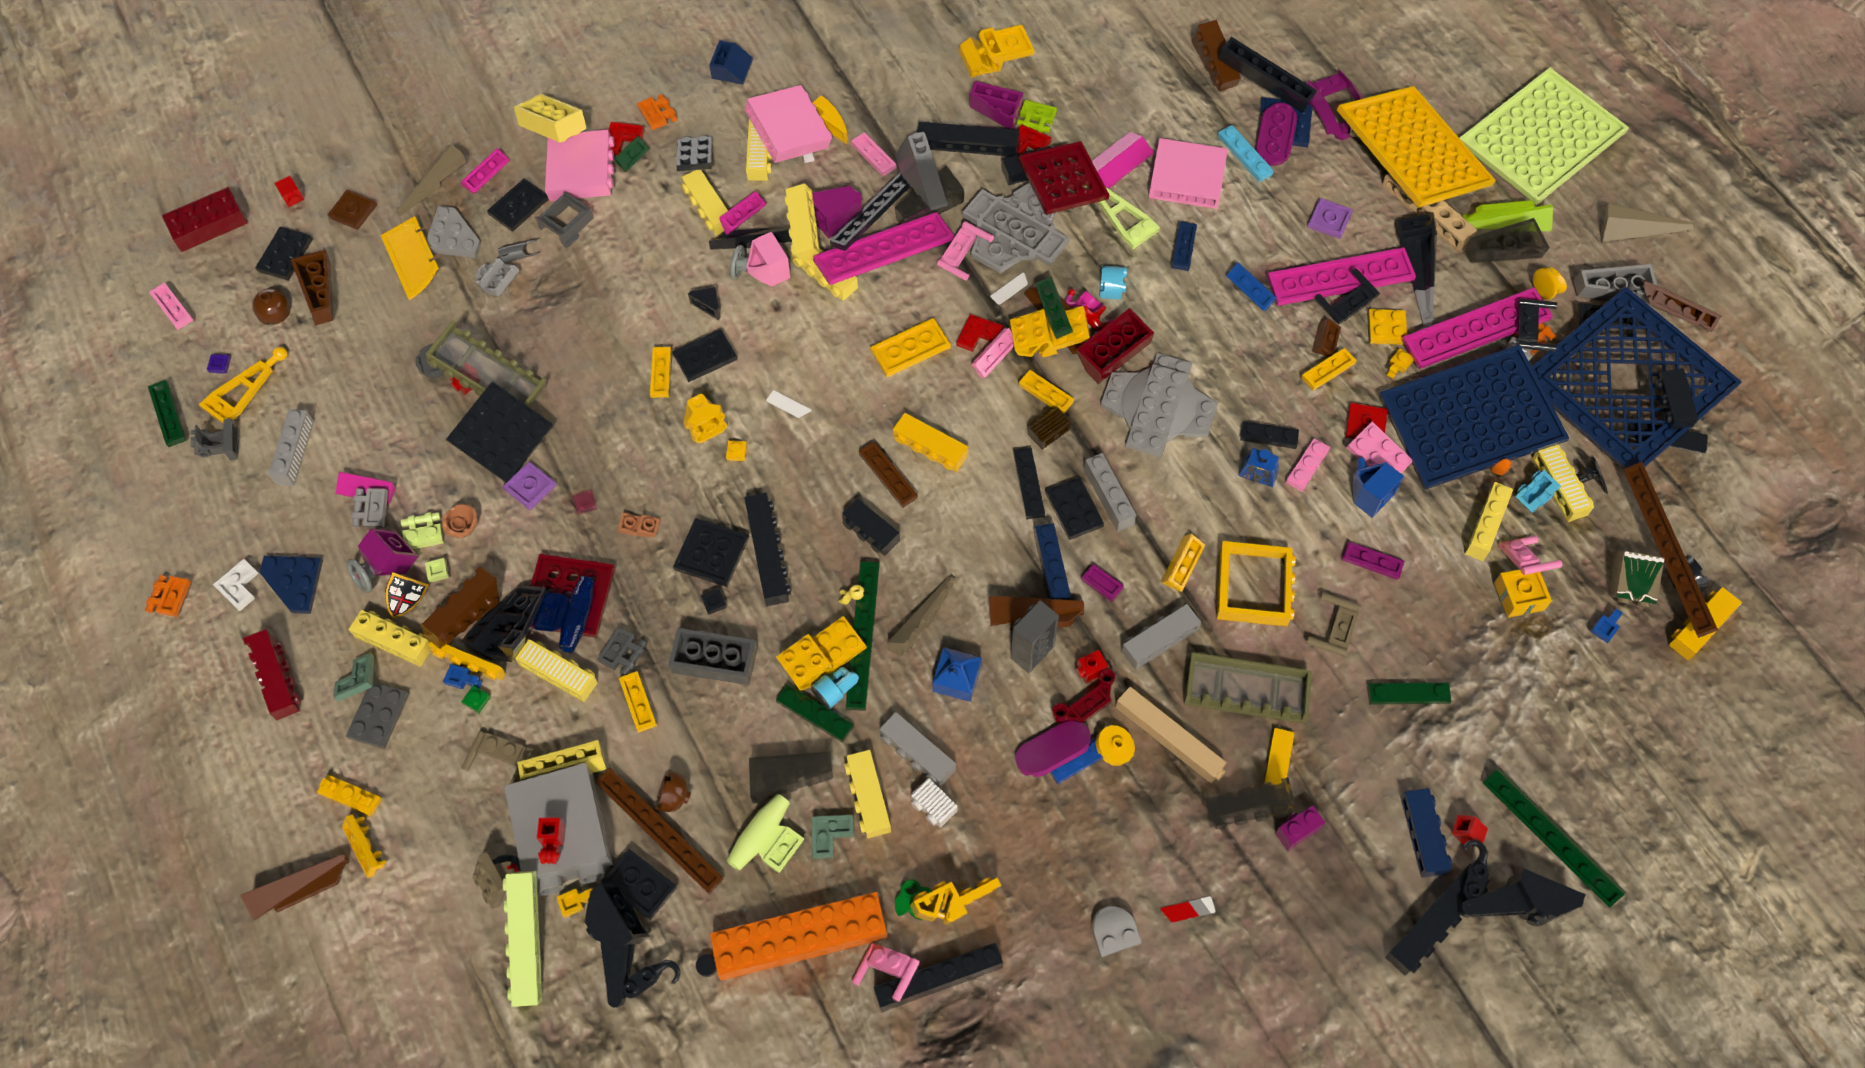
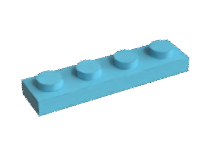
[1218,125,1274,182]

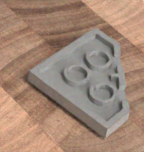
[426,206,481,258]

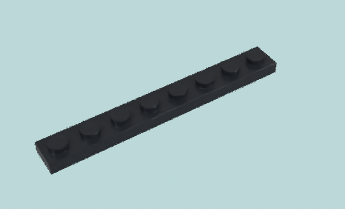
[830,173,910,251]

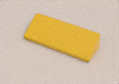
[1161,534,1205,592]

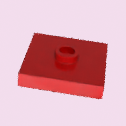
[1346,403,1388,439]

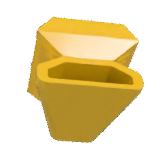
[683,394,727,443]

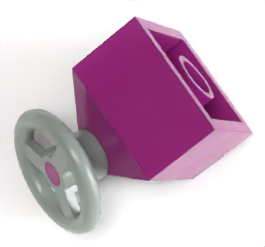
[347,528,419,593]

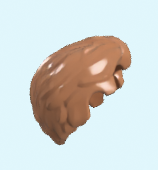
[442,504,478,538]

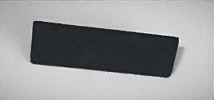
[1628,423,1708,454]

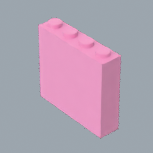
[744,85,832,163]
[545,130,615,201]
[1149,138,1228,209]

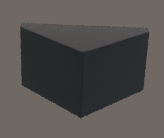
[688,287,721,320]

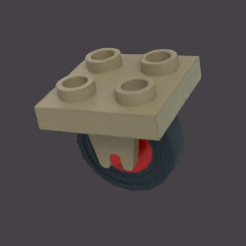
[473,852,521,909]

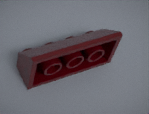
[1076,308,1154,384]

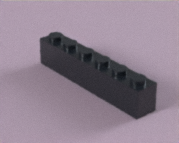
[1219,36,1317,113]
[916,122,1021,157]
[744,492,791,607]
[1385,863,1490,976]
[873,942,1003,1013]

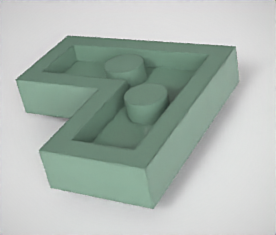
[334,653,375,702]
[812,815,854,860]

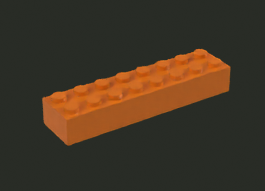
[710,892,888,981]

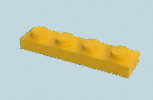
[428,642,506,681]

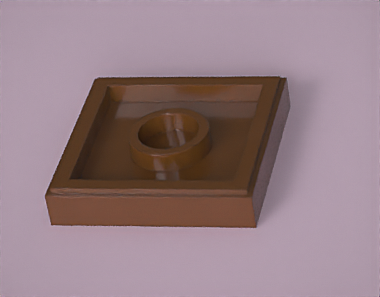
[327,189,377,230]

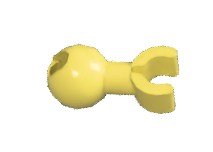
[838,585,864,605]

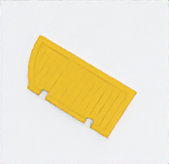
[380,216,439,300]

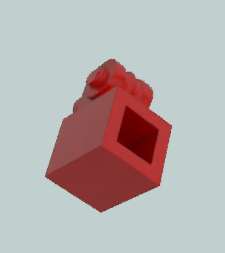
[537,818,565,864]

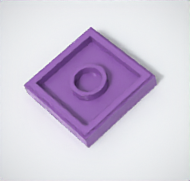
[1308,198,1353,239]
[502,461,557,511]

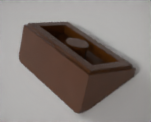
[1312,318,1341,357]

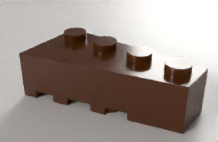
[1191,20,1241,91]
[291,249,333,326]
[421,566,499,649]

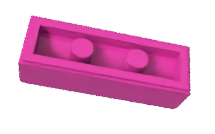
[460,148,510,194]
[719,191,767,235]
[336,472,396,505]

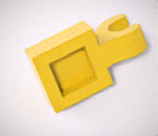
[1387,349,1414,379]
[556,888,592,918]

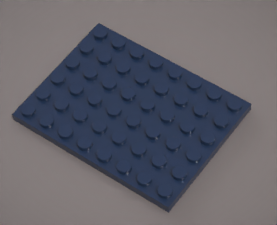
[1379,345,1569,490]

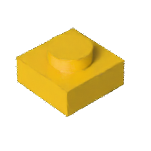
[726,441,747,461]

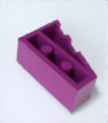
[970,81,1024,129]

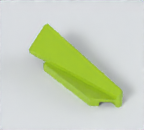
[1462,200,1553,231]

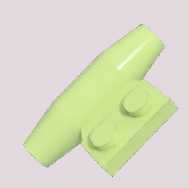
[727,794,804,874]

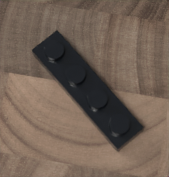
[1013,448,1045,520]

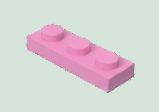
[851,132,896,177]
[149,282,194,330]
[971,328,1014,378]
[1286,438,1331,492]

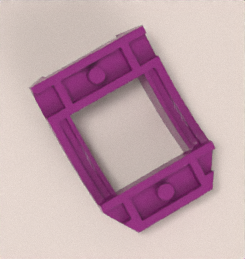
[1306,68,1364,140]

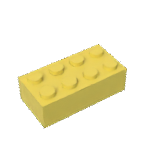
[514,94,586,142]

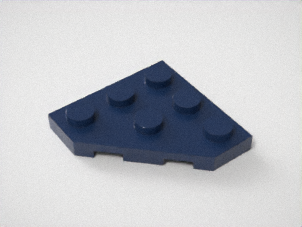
[1260,97,1313,148]
[259,555,323,614]

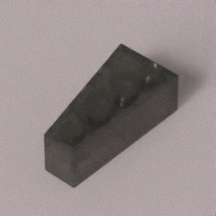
[895,165,964,225]
[1464,218,1550,263]
[749,751,834,804]
[1204,777,1295,829]

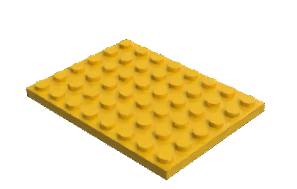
[1337,86,1496,208]

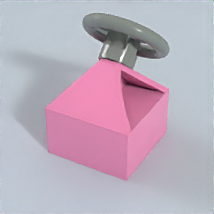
[730,232,791,287]

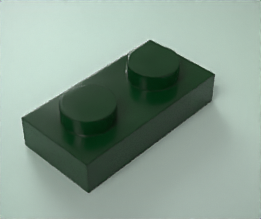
[614,136,649,172]

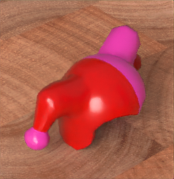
[1065,289,1113,332]

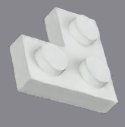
[213,559,259,611]

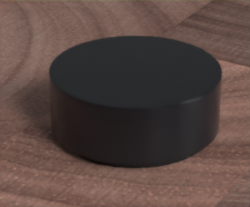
[696,954,717,977]

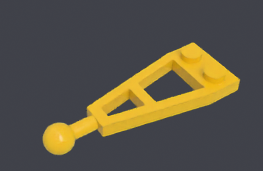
[198,346,288,424]

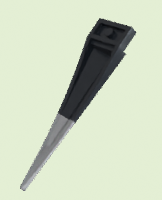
[1398,212,1437,329]

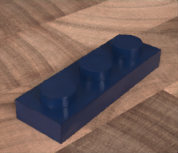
[1172,222,1197,271]

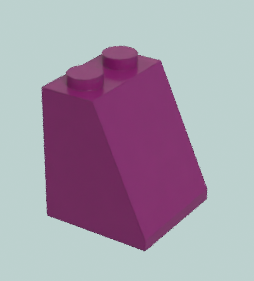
[812,186,863,239]

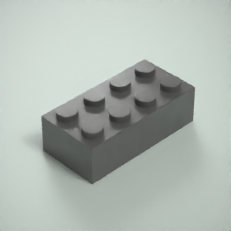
[1011,600,1059,674]
[668,628,758,685]

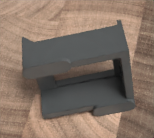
[535,191,593,248]

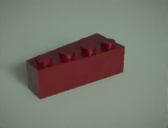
[243,629,301,721]

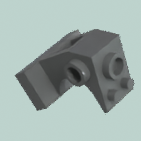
[190,418,238,461]

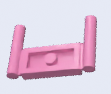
[937,221,994,281]
[1498,535,1562,575]
[851,943,920,1002]

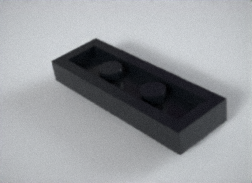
[1240,421,1299,449]

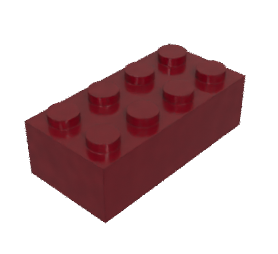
[162,187,248,252]

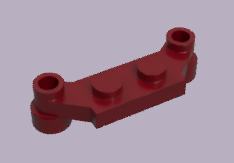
[1052,669,1115,724]

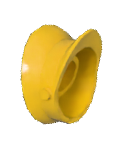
[1533,267,1567,300]

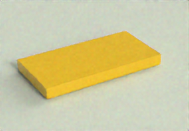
[870,318,951,377]

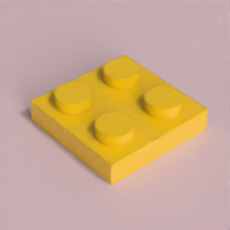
[1368,309,1407,345]

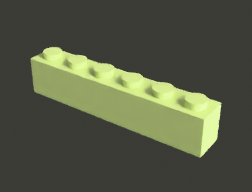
[503,871,542,1007]

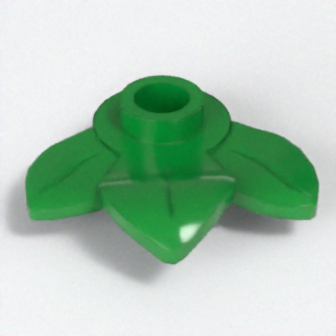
[895,879,932,920]

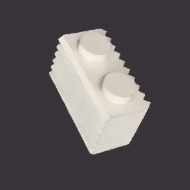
[911,778,958,828]

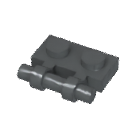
[597,627,647,676]

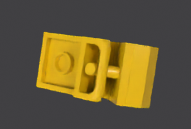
[958,25,1035,78]
[1010,306,1090,357]
[776,616,867,691]
[910,877,1001,925]

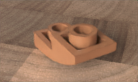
[617,513,660,537]

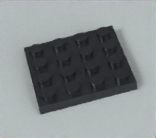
[446,381,554,483]

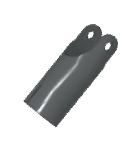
[498,240,541,263]

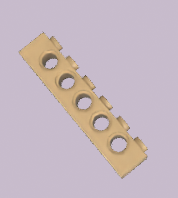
[1382,173,1477,251]

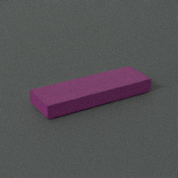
[1342,542,1405,580]

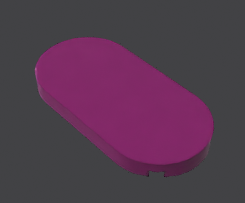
[1256,103,1297,166]
[1015,721,1091,777]

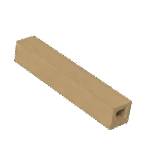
[1116,687,1227,784]

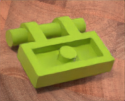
[1017,100,1058,133]

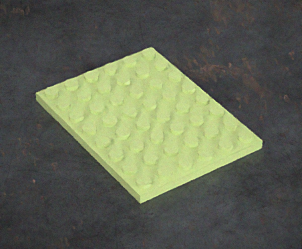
[1459,68,1629,205]

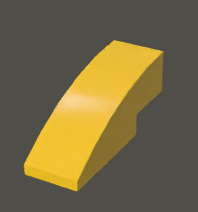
[812,95,848,144]

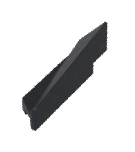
[709,226,792,250]

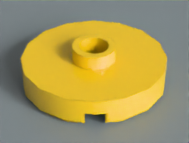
[1095,725,1135,766]

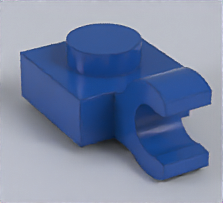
[1590,608,1623,643]
[443,664,482,689]

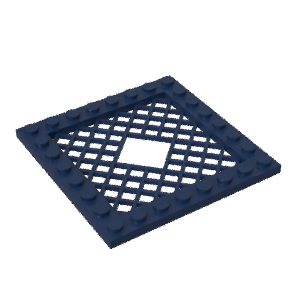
[1532,287,1742,469]

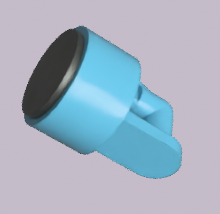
[811,667,859,709]

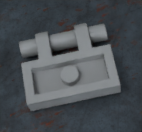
[351,488,388,528]

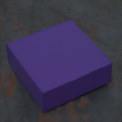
[206,354,231,374]

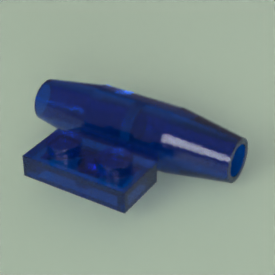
[534,576,595,653]

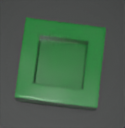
[461,686,491,714]

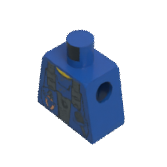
[1239,448,1279,487]

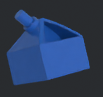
[1353,457,1404,518]
[932,648,982,702]

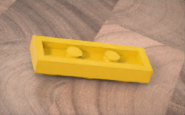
[650,347,672,398]
[1301,348,1357,391]
[1019,370,1074,413]
[619,671,657,733]

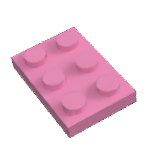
[1346,422,1412,473]

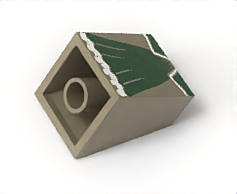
[1610,551,1665,607]

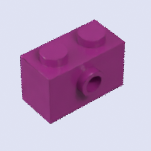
[1275,806,1326,851]

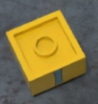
[1494,569,1552,618]

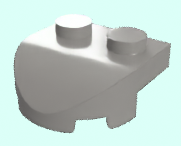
[475,258,519,297]
[1091,906,1142,957]

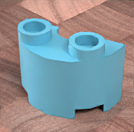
[1100,266,1127,300]
[1515,470,1561,512]

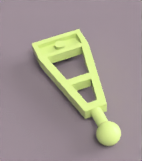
[1083,185,1160,249]

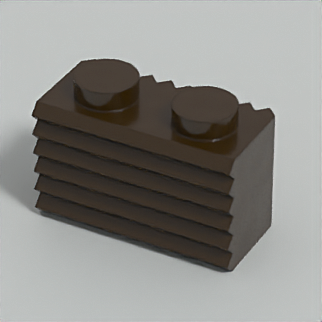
[1028,407,1071,450]

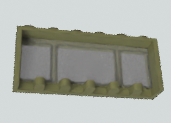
[426,320,546,407]
[1184,652,1312,724]

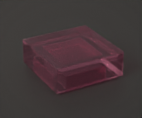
[573,491,597,515]

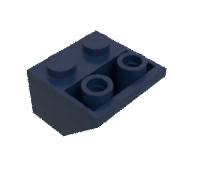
[709,40,753,85]

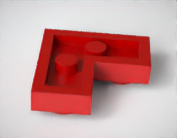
[608,122,645,155]
[1018,124,1052,155]
[956,314,1004,352]

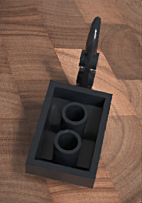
[1459,839,1586,927]
[584,883,681,1008]

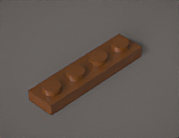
[859,442,918,508]

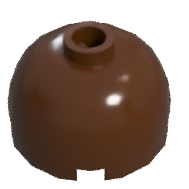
[252,288,291,325]
[654,770,691,812]

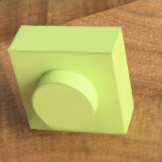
[425,558,449,583]

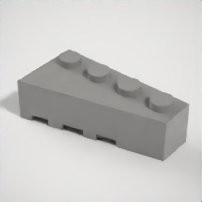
[1574,264,1657,306]

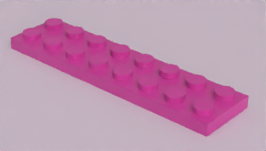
[813,212,954,285]
[1267,247,1416,306]
[1402,287,1553,369]

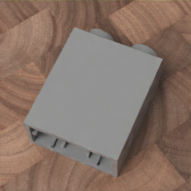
[504,763,614,896]

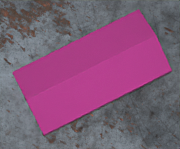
[1092,132,1154,189]

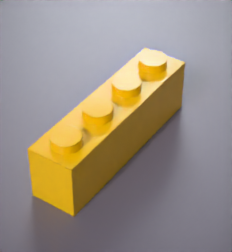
[893,413,968,472]
[1669,587,1742,661]

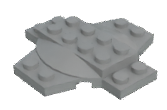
[962,183,1070,274]
[1101,353,1218,457]

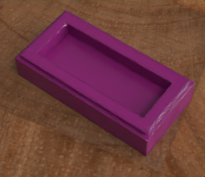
[1081,564,1124,602]

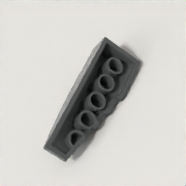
[895,132,948,211]

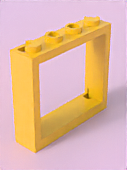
[1217,541,1296,626]

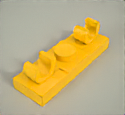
[317,774,382,817]
[342,814,386,878]

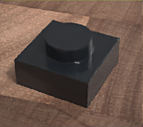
[701,589,726,615]

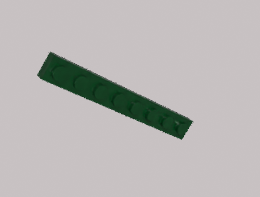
[846,562,880,711]
[1483,768,1627,908]

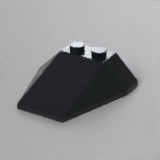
[461,585,547,662]

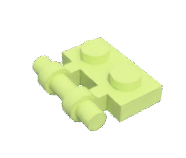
[401,512,444,549]

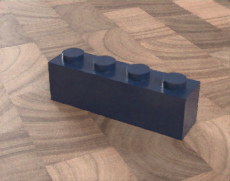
[1034,523,1070,600]
[1400,788,1452,878]

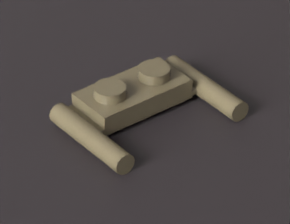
[1307,593,1361,657]
[461,731,534,784]

